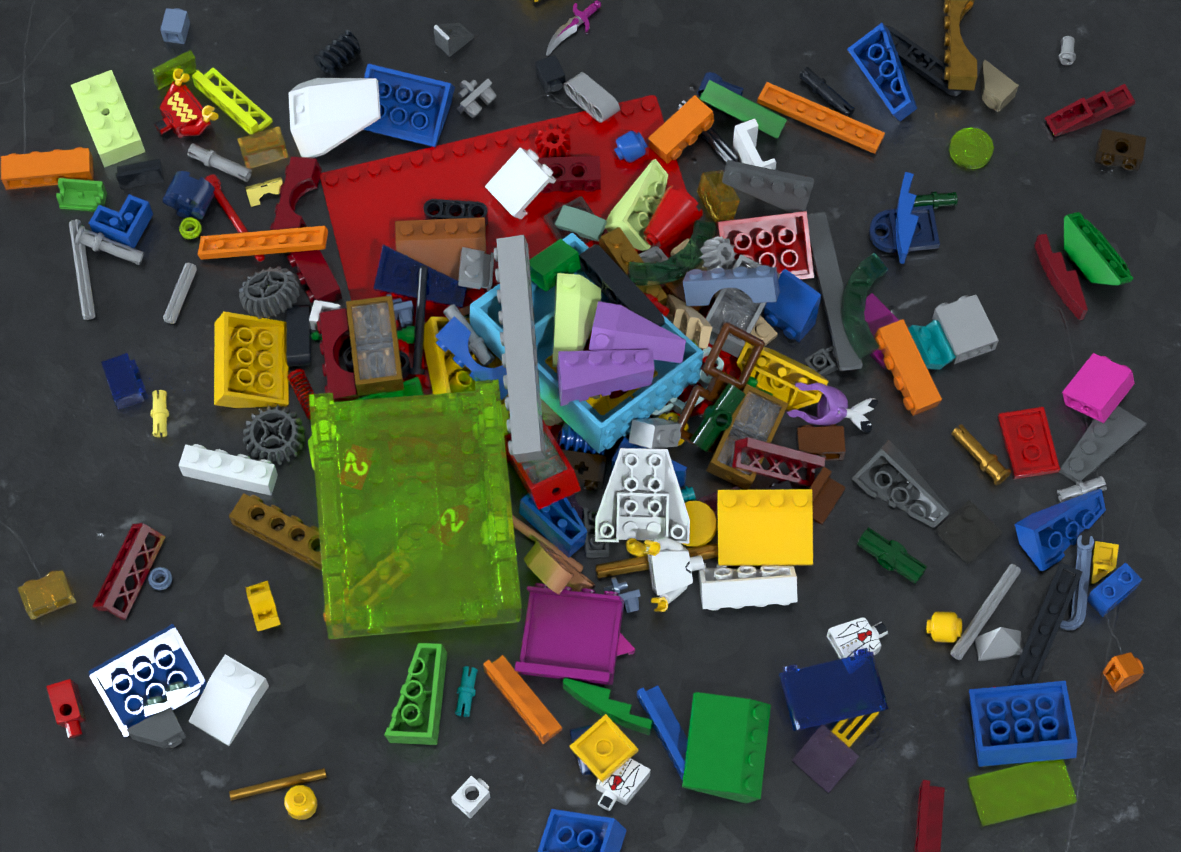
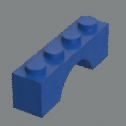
[435,316,508,400]

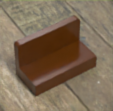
[810,467,845,525]

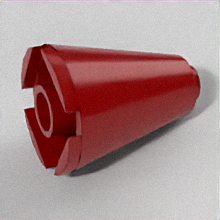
[644,186,703,247]

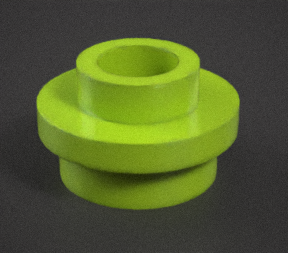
[179,217,202,239]

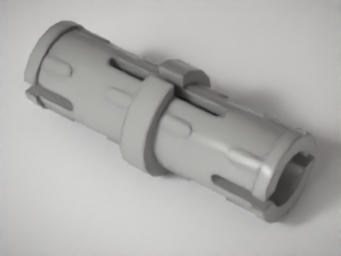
[1057,476,1107,503]

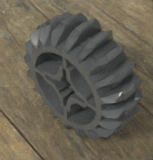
[239,266,300,319]
[243,404,305,465]

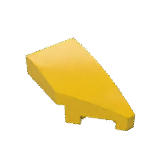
[1090,541,1119,584]

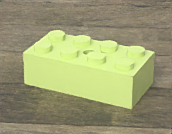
[71,70,145,168]

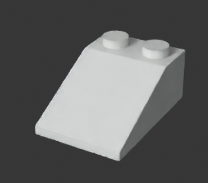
[189,655,269,746]

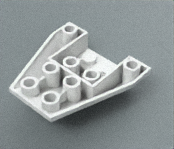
[289,78,381,158]
[595,448,690,544]

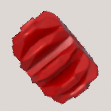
[535,124,572,158]

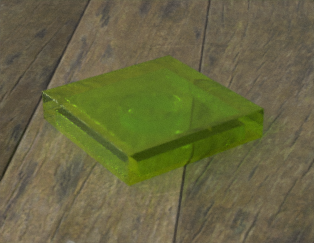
[152,50,196,90]

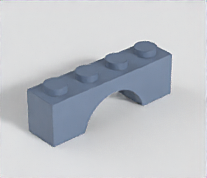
[683,265,780,306]

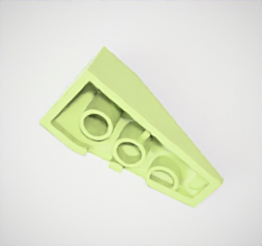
[605,159,668,252]
[552,273,601,367]

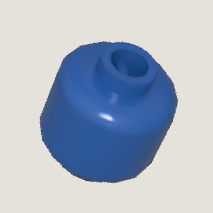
[614,130,648,163]

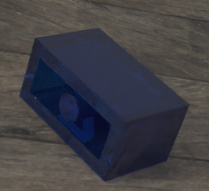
[101,353,146,410]

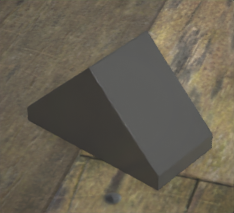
[434,23,474,57]

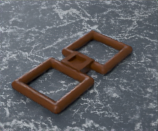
[677,322,765,453]

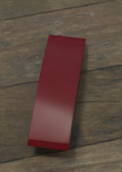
[1045,84,1135,137]
[1034,234,1088,320]

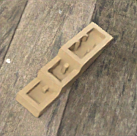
[665,294,712,349]

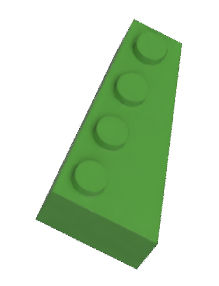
[384,643,447,745]

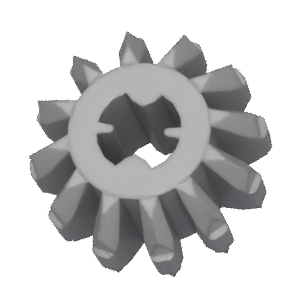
[700,236,737,271]

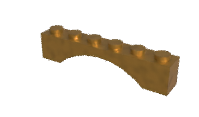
[944,0,977,91]

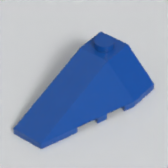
[1015,489,1106,571]

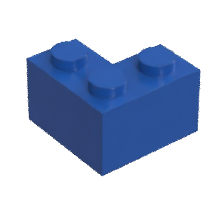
[89,194,153,249]

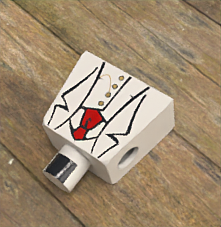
[827,617,888,674]
[596,758,651,811]

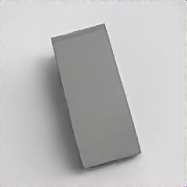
[563,72,620,123]

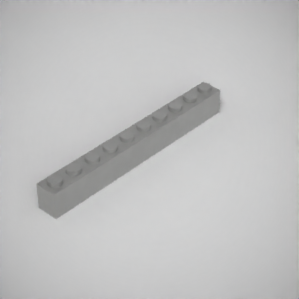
[494,235,546,463]

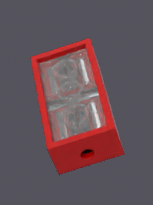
[501,419,581,510]

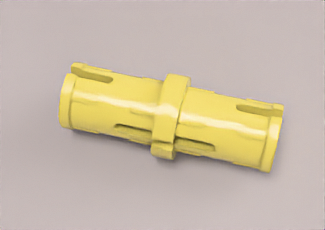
[151,390,169,437]

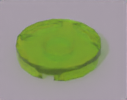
[949,127,994,169]

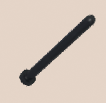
[409,266,428,375]

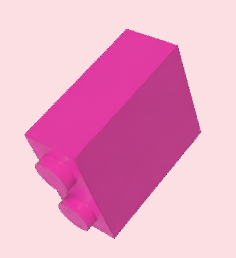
[1062,353,1135,423]

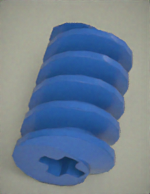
[557,422,605,455]

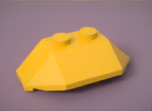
[737,342,829,411]

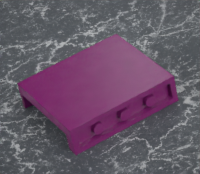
[515,583,624,685]

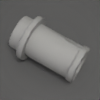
[1059,36,1076,65]

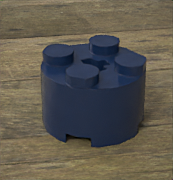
[163,171,215,219]

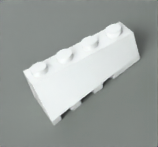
[698,563,797,610]

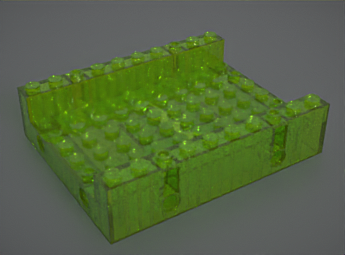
[309,379,522,639]

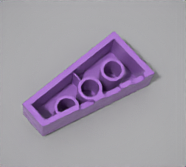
[556,350,655,406]

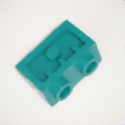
[908,320,955,370]

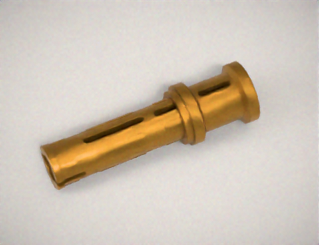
[951,424,1011,485]

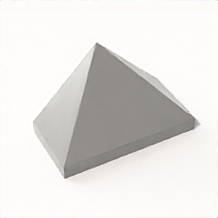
[974,627,1024,661]

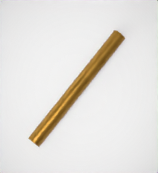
[229,768,327,801]

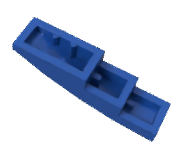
[896,172,919,264]

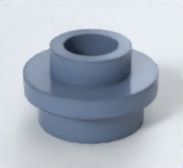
[148,567,172,590]

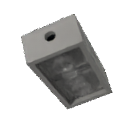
[706,254,780,358]

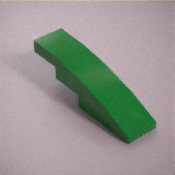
[563,678,653,736]

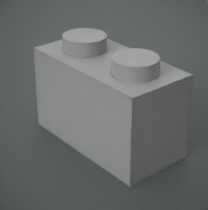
[629,418,681,449]

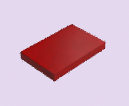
[998,407,1060,479]

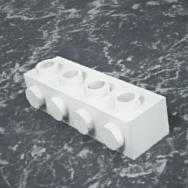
[179,444,278,496]

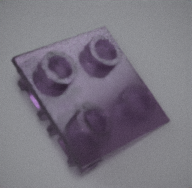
[792,724,859,793]

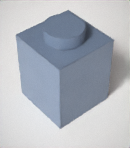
[160,8,190,44]

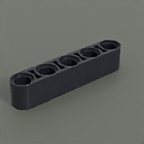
[579,244,665,327]

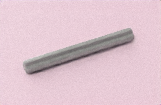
[69,219,95,320]
[950,564,1021,660]

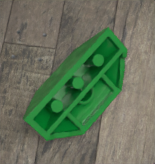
[1064,212,1133,285]

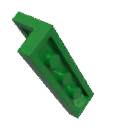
[700,80,787,139]

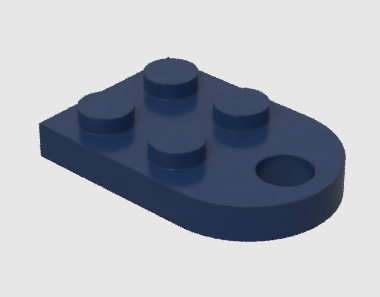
[869,205,940,253]

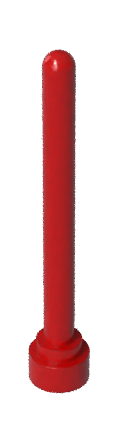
[205,174,265,262]

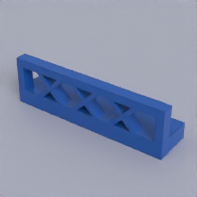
[637,685,688,782]

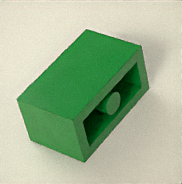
[529,239,581,292]

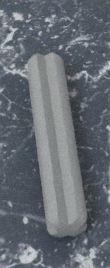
[163,263,197,324]

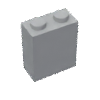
[932,294,999,364]

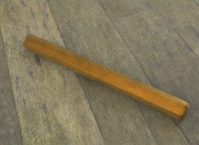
[595,543,718,578]

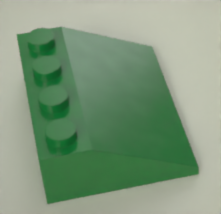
[682,692,771,804]

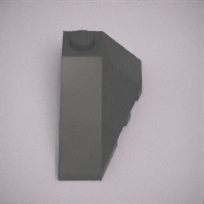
[851,440,950,528]

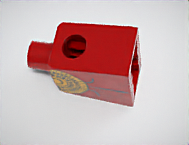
[46,679,86,738]

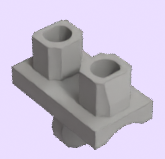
[457,79,496,118]

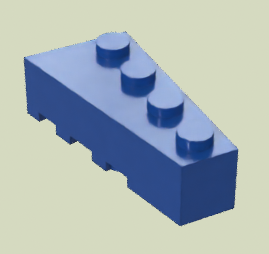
[847,23,918,121]

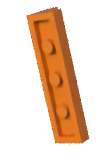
[483,655,562,744]

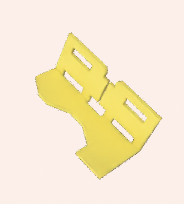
[245,177,283,207]

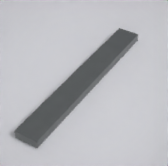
[807,212,863,371]

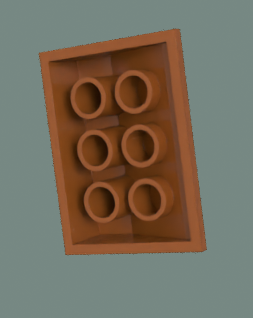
[395,217,487,293]

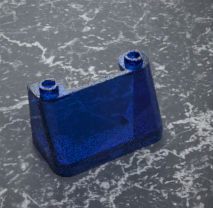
[779,648,889,731]

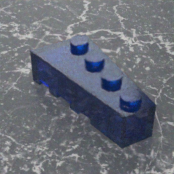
[374,245,468,309]

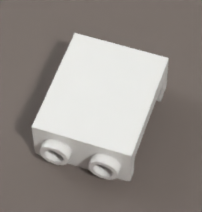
[732,119,776,170]
[485,148,556,219]

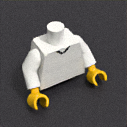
[644,537,704,612]

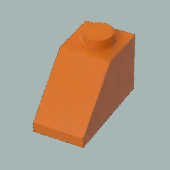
[1102,652,1144,692]

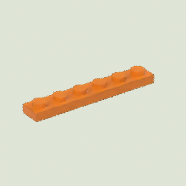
[757,82,885,154]
[197,226,328,260]

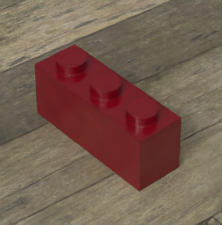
[287,250,342,303]

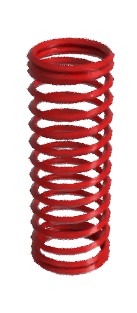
[287,369,323,419]

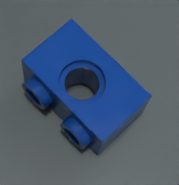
[1087,562,1142,617]

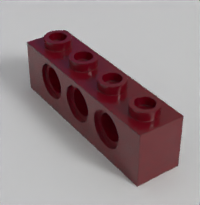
[537,156,601,193]

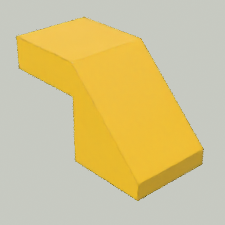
[245,581,280,631]

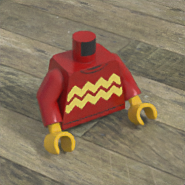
[154,68,218,138]

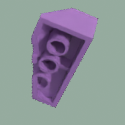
[589,301,686,363]

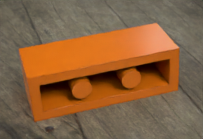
[648,95,714,164]

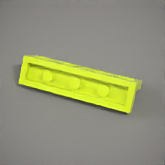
[192,68,273,135]

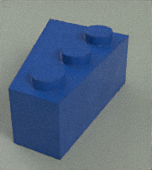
[519,493,587,558]

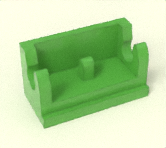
[56,178,107,212]

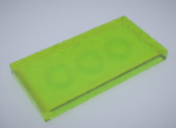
[968,759,1077,826]

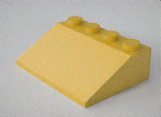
[214,312,289,408]
[423,317,508,411]
[718,489,813,566]

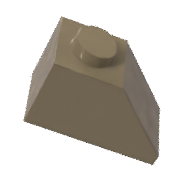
[979,60,1019,113]

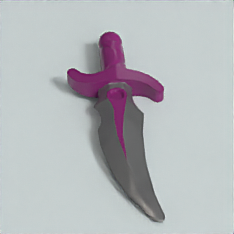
[546,0,601,56]

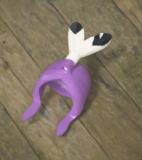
[787,382,878,432]

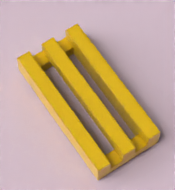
[830,697,879,749]

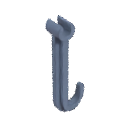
[1060,535,1094,630]

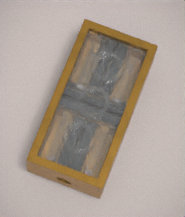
[346,296,404,396]
[706,384,788,490]

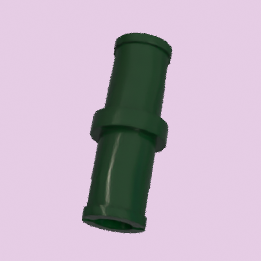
[913,191,958,209]

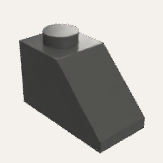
[126,707,186,749]

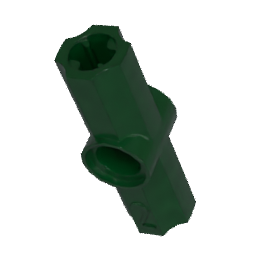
[690,383,746,452]
[857,527,927,584]

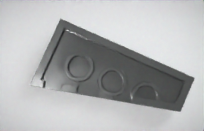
[722,160,814,213]
[1059,406,1147,483]

